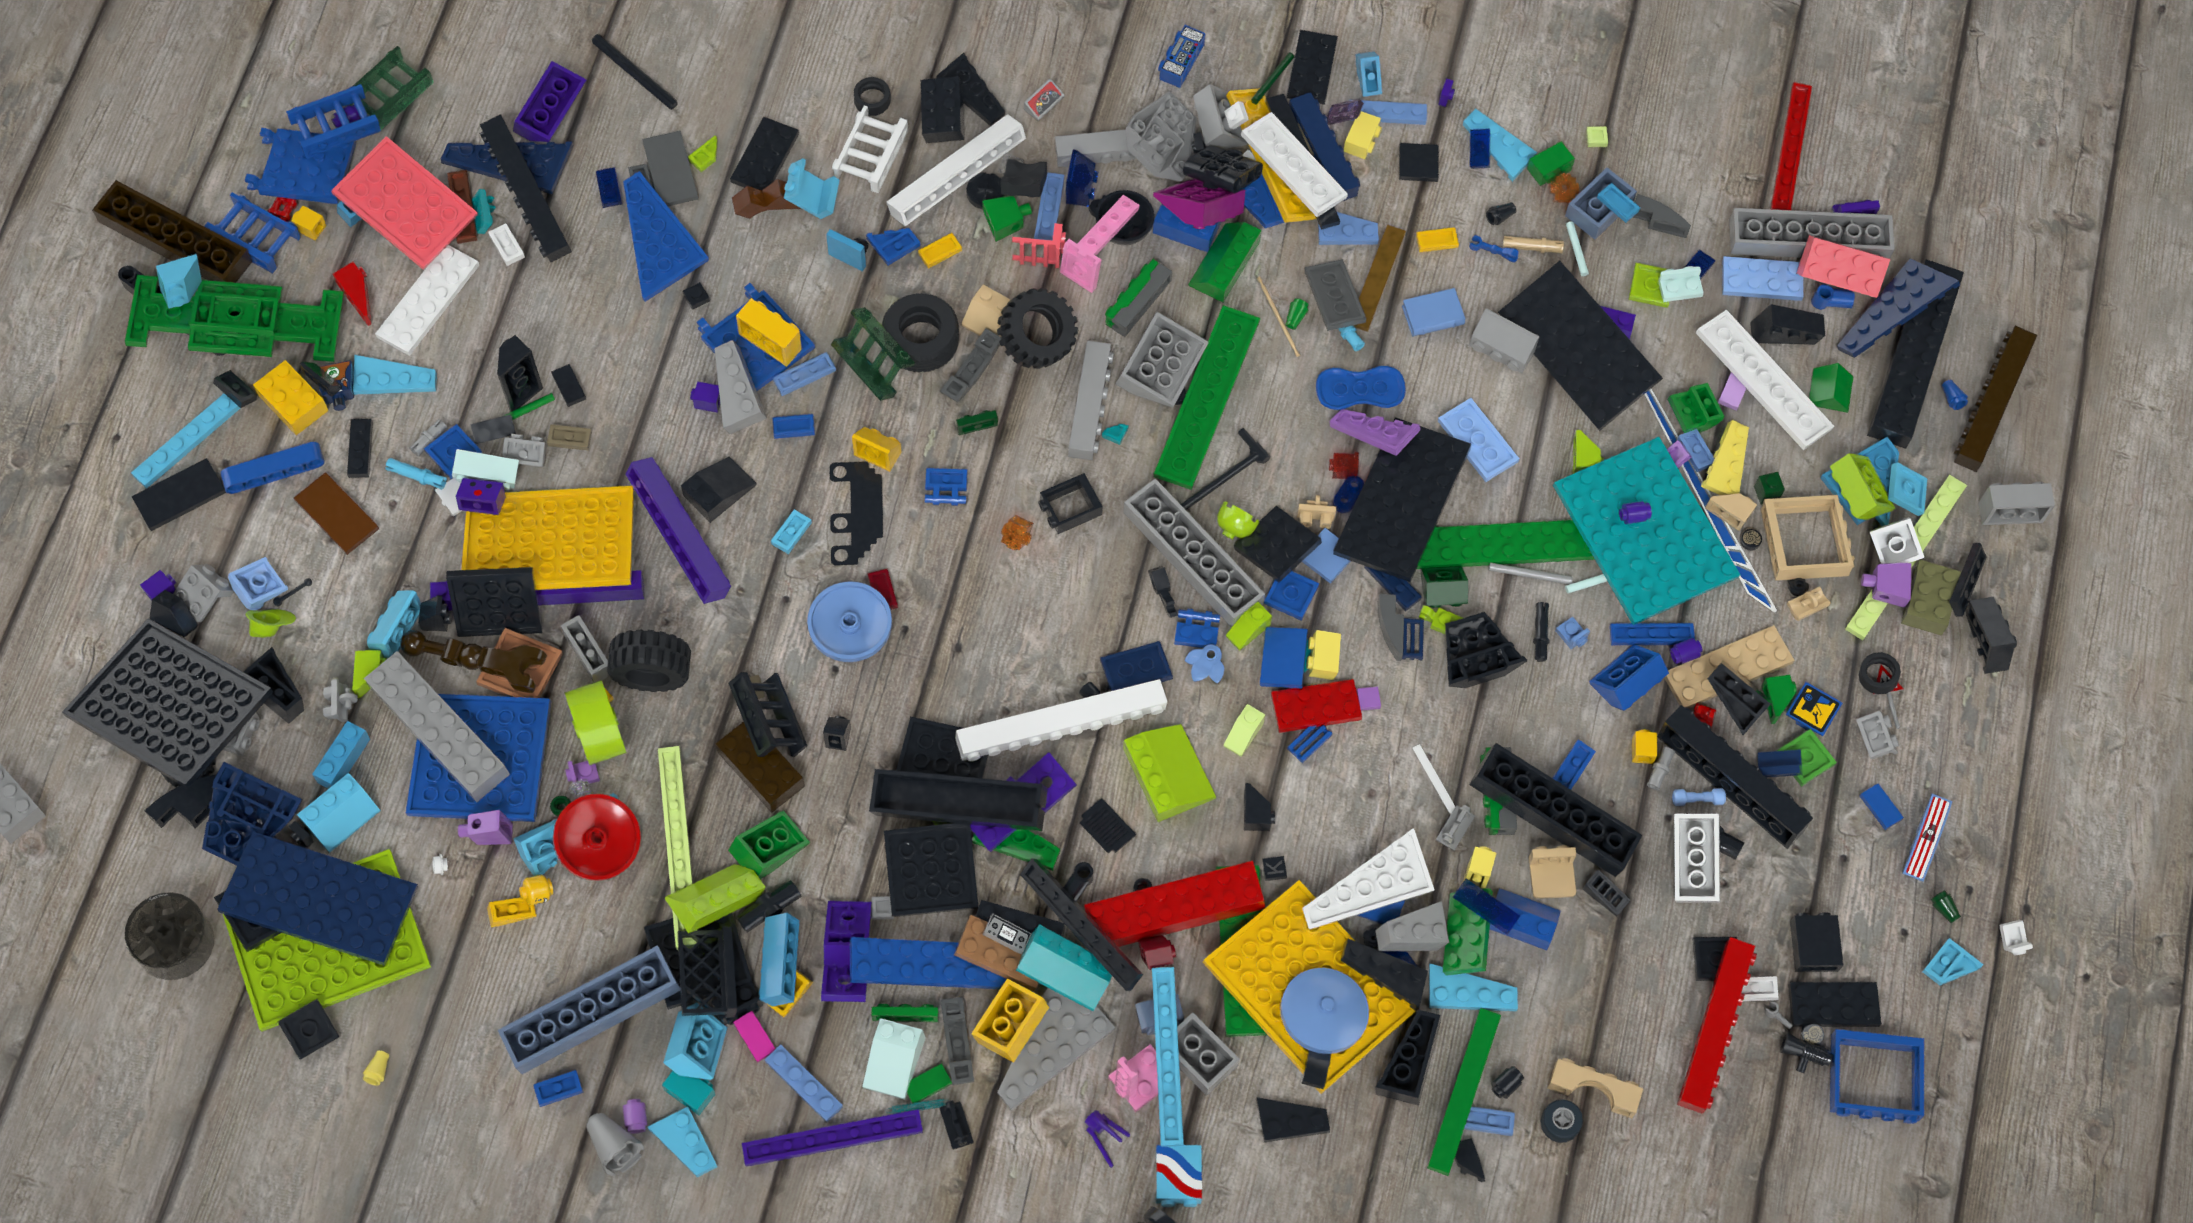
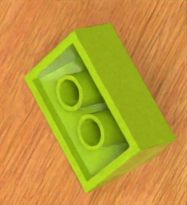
[1830,453,1896,520]

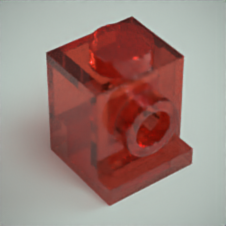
[1328,452,1359,480]

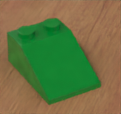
[728,810,810,879]

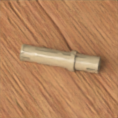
[1503,236,1564,254]

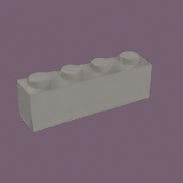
[1055,130,1135,167]

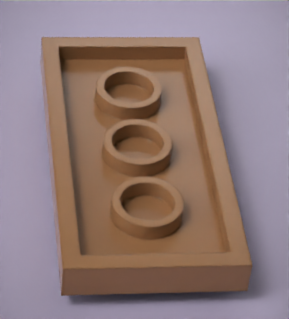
[954,915,1038,991]

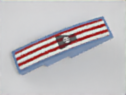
[1902,794,1952,882]

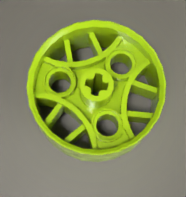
[565,680,627,765]

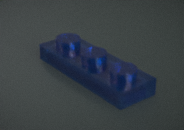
[1453,879,1520,935]

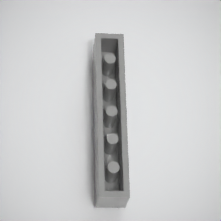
[1068,341,1114,461]

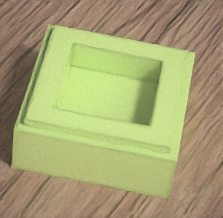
[1586,127,1608,147]

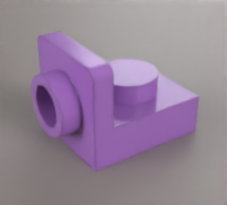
[565,761,600,788]

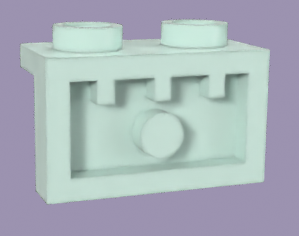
[1658,266,1703,302]

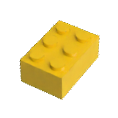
[736,298,802,367]
[253,360,328,436]
[971,979,1049,1063]

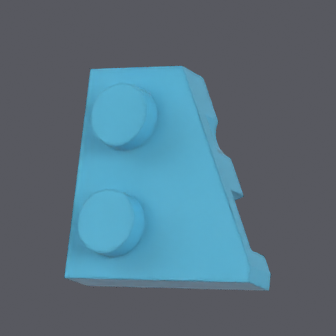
[1922,938,1984,986]

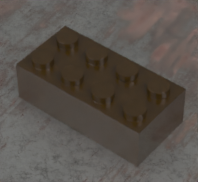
[715,721,805,813]

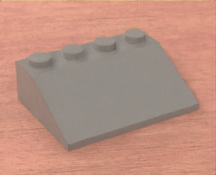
[1115,312,1209,408]

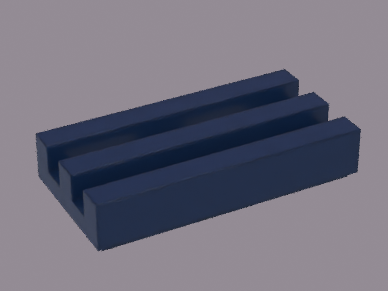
[1401,618,1424,661]

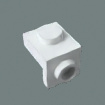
[1999,920,2033,955]

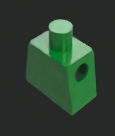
[982,196,1032,242]

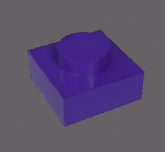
[1439,79,1455,107]

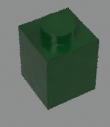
[1754,472,1785,504]

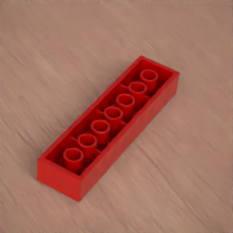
[1084,861,1265,947]

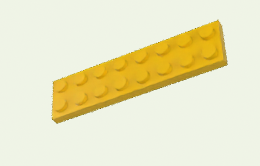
[1226,88,1316,223]

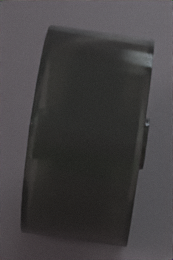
[124,892,214,980]

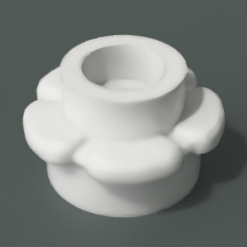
[432,854,448,875]

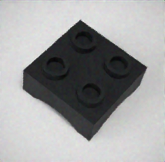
[1001,159,1047,198]

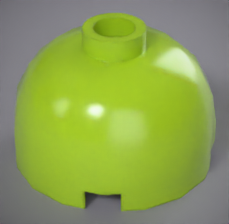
[1217,502,1259,540]

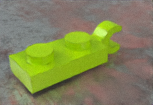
[1419,605,1462,634]

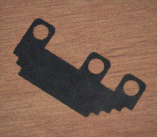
[830,462,883,565]

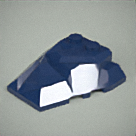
[202,762,303,866]

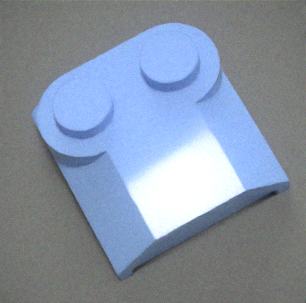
[228,557,288,610]

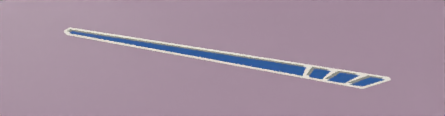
[1645,389,1777,612]

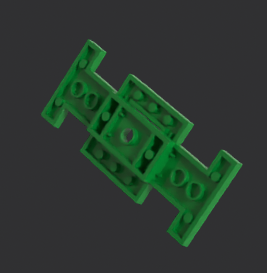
[125,275,344,362]

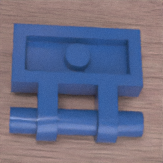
[925,468,967,506]
[1174,608,1220,648]

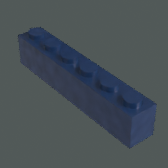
[1289,92,1360,202]

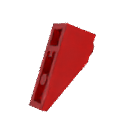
[333,262,371,326]

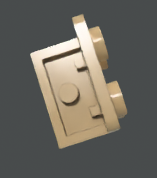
[1529,845,1576,899]

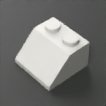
[1869,517,1924,564]

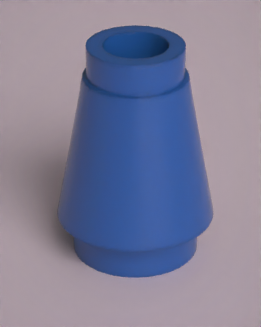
[1942,380,1968,410]

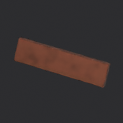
[447,170,478,244]

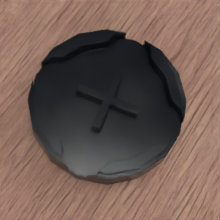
[966,172,1005,209]

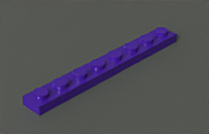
[742,1109,923,1167]

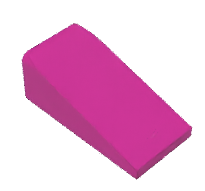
[733,1011,775,1063]

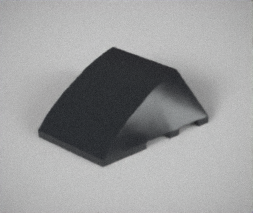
[1445,612,1527,689]

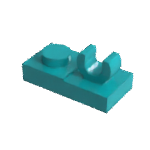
[472,189,496,234]

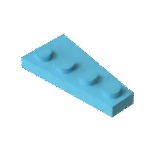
[1463,108,1537,182]
[353,355,437,395]
[1429,964,1518,1011]

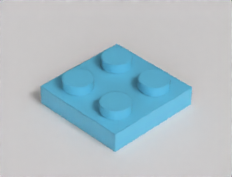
[1888,462,1927,516]

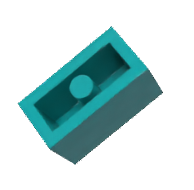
[662,1071,716,1116]

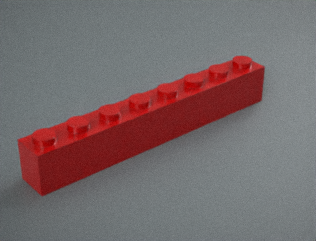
[1677,937,1757,1114]

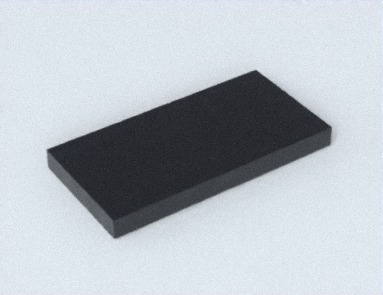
[131,458,226,531]

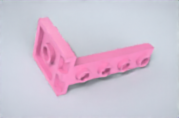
[1060,195,1139,293]
[1108,1044,1158,1112]

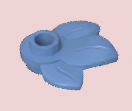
[1185,644,1224,683]

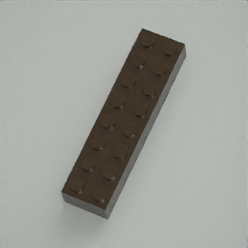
[92,180,253,283]

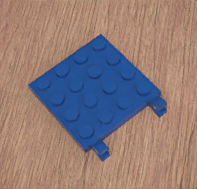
[245,128,356,204]
[697,283,815,391]

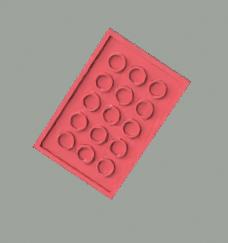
[332,136,478,270]

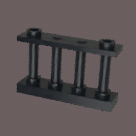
[728,672,808,757]

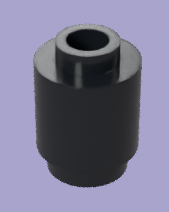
[1491,1066,1524,1099]

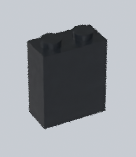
[1790,912,1844,972]

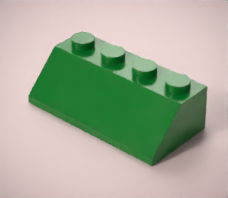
[1188,222,1262,303]

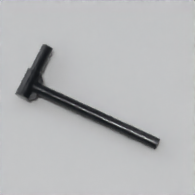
[1180,428,1271,510]

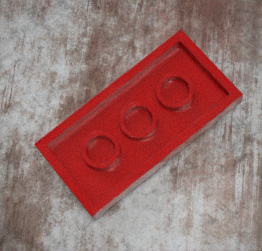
[1271,679,1362,733]

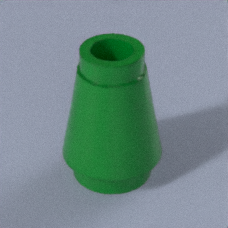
[1285,298,1309,330]

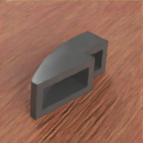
[1633,194,1691,238]
[1377,594,1404,661]

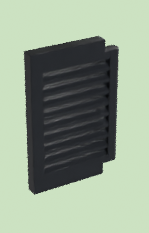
[1079,798,1136,854]

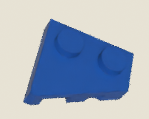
[866,228,921,266]

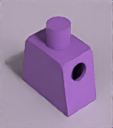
[1861,563,1911,607]
[458,810,513,845]

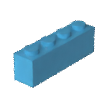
[759,913,799,1007]

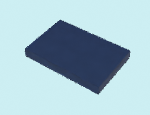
[1100,641,1173,691]

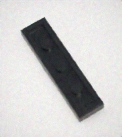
[1949,543,1987,617]

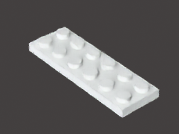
[1241,112,1348,217]
[375,245,480,356]

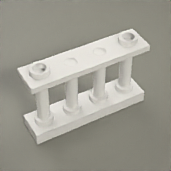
[832,105,908,193]

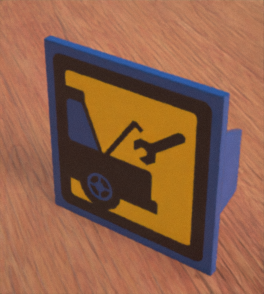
[1786,682,1843,736]

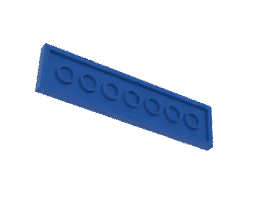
[850,937,1024,989]

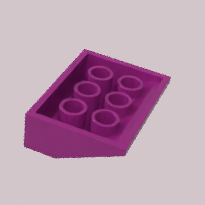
[1153,179,1245,229]

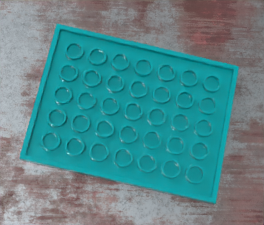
[1553,437,1740,625]

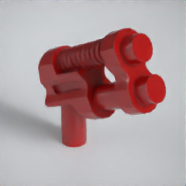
[267,197,297,222]

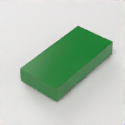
[907,1063,952,1103]

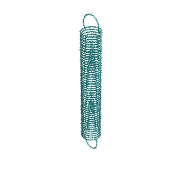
[886,1099,949,1114]

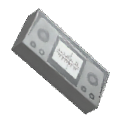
[982,914,1031,954]

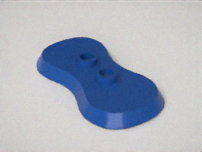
[1316,366,1406,410]

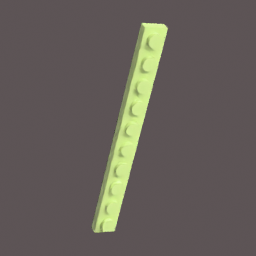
[1845,475,1967,640]
[658,746,697,950]

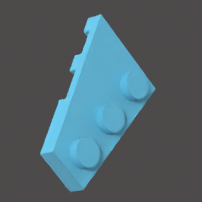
[647,1107,717,1177]

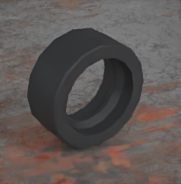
[854,77,891,116]
[1858,652,1901,694]

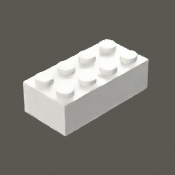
[1674,814,1720,903]

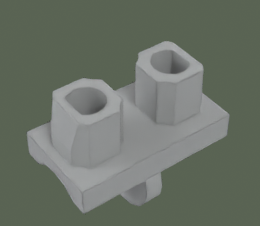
[323,679,358,722]

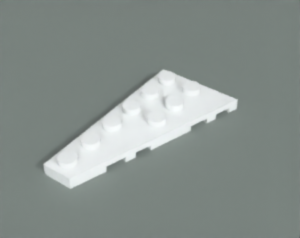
[1302,828,1434,930]

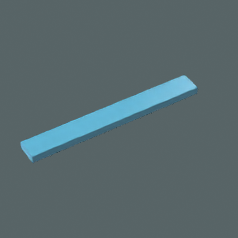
[1152,967,1184,1147]

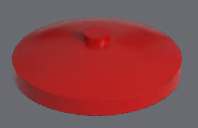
[553,794,641,881]

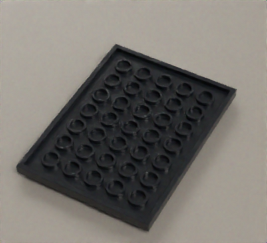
[62,619,273,789]

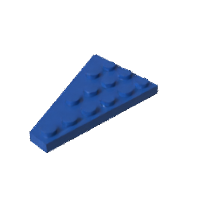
[623,171,709,302]

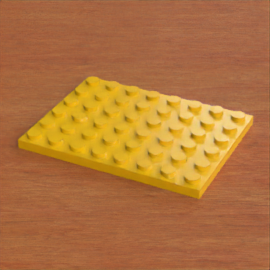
[461,486,634,590]
[1203,880,1416,1094]

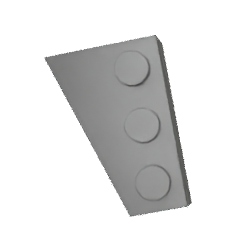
[1376,901,1449,951]

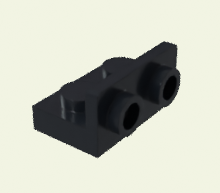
[711,983,763,1025]

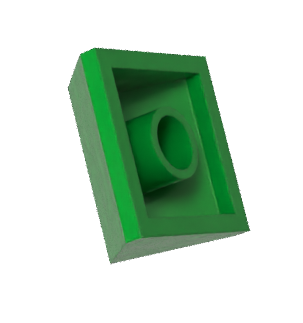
[1809,363,1853,413]

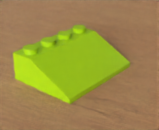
[1123,724,1216,822]

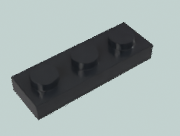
[347,419,373,478]

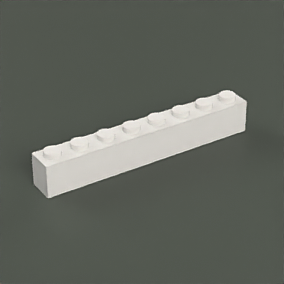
[887,114,1026,226]

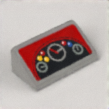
[1024,79,1064,121]

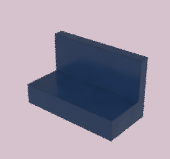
[1758,749,1803,778]

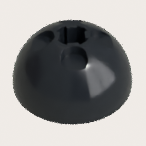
[1095,190,1154,245]

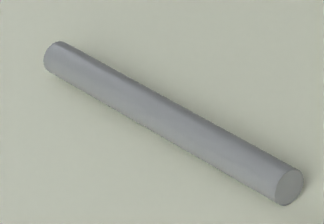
[1489,563,1572,585]

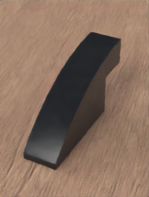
[144,774,217,829]

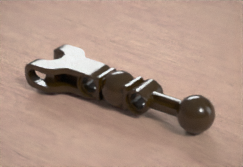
[400,630,547,693]

